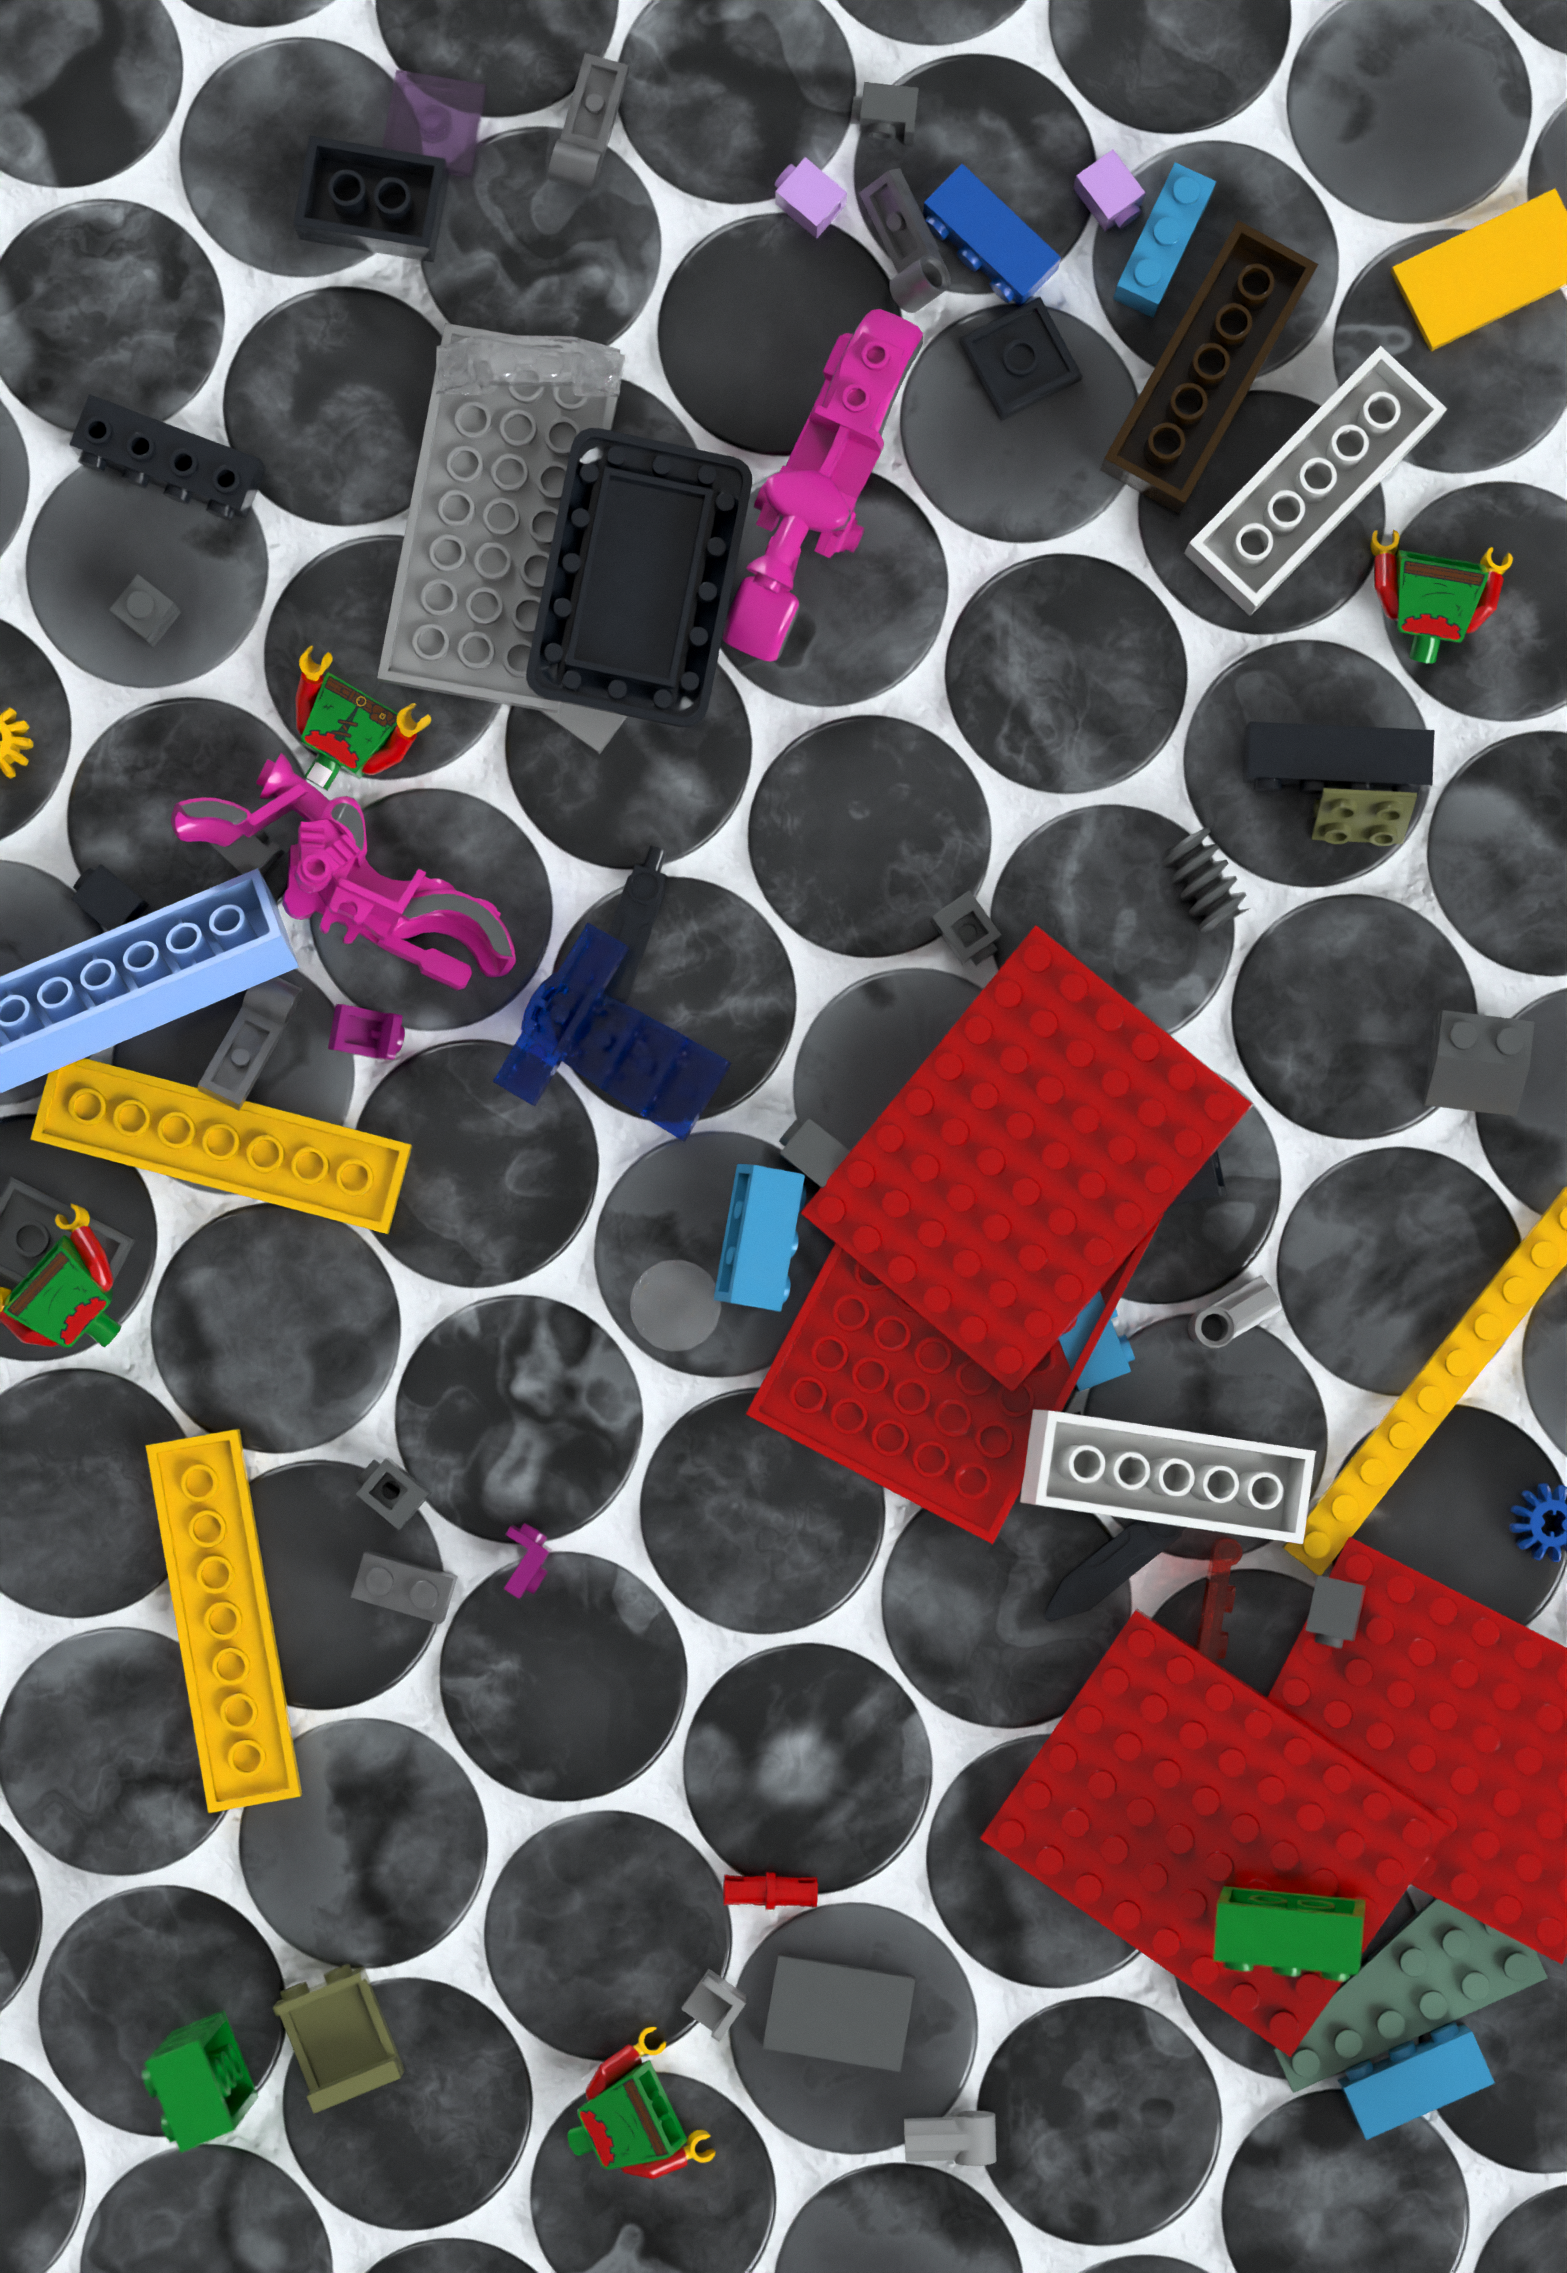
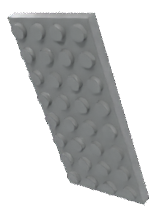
[377,323,625,714]

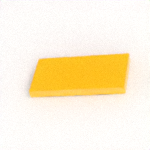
[1390,189,1567,352]

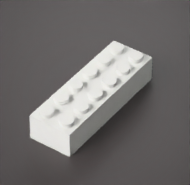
[1184,346,1447,616]
[1020,1409,1316,1544]

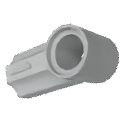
[1188,1275,1282,1349]
[904,2111,997,2166]

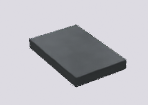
[0,1177,136,1284]
[762,1953,916,2072]

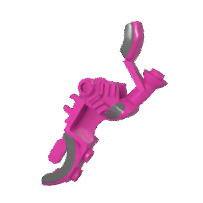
[722,309,923,662]
[171,753,516,991]

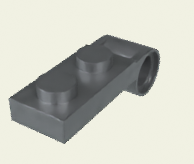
[548,53,629,192]
[859,168,951,313]
[198,977,303,1111]

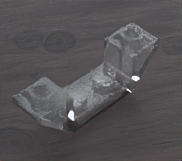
[436,335,620,397]

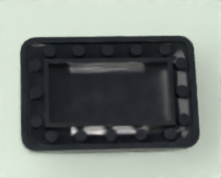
[526,428,752,727]

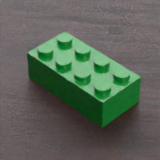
[142,2010,259,2153]

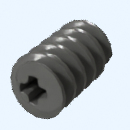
[1162,827,1251,932]

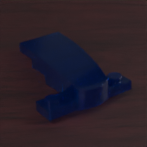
[493,922,732,1142]

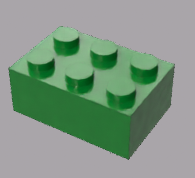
[1214,1886,1366,1981]

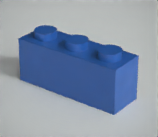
[923,164,1061,307]

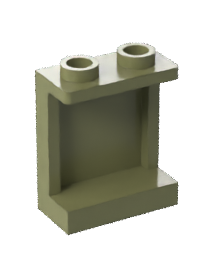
[273,1964,405,2114]

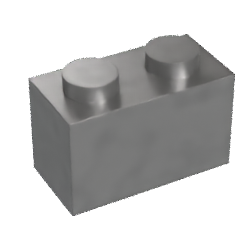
[351,1550,458,1624]

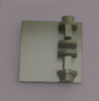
[1311,788,1417,846]

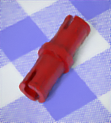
[723,1872,818,1910]

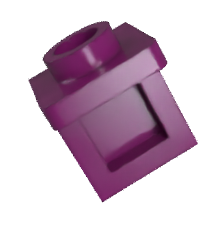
[328,1004,405,1060]
[504,1523,552,1599]

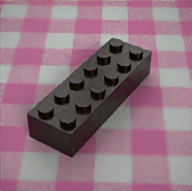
[1100,220,1319,514]

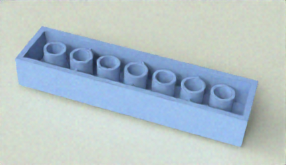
[0,868,299,1093]

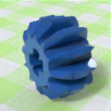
[1509,1483,1567,1562]

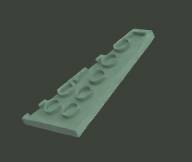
[1272,1898,1548,2093]

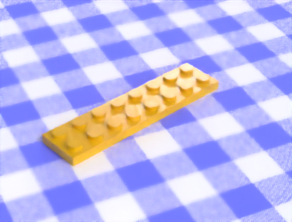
[30,1058,412,1234]
[146,1429,302,1813]

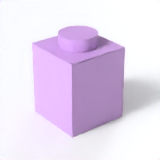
[1073,149,1145,231]
[775,157,847,239]

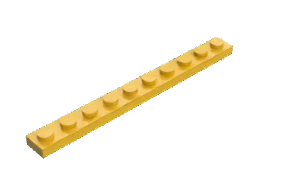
[1282,1186,1567,1576]

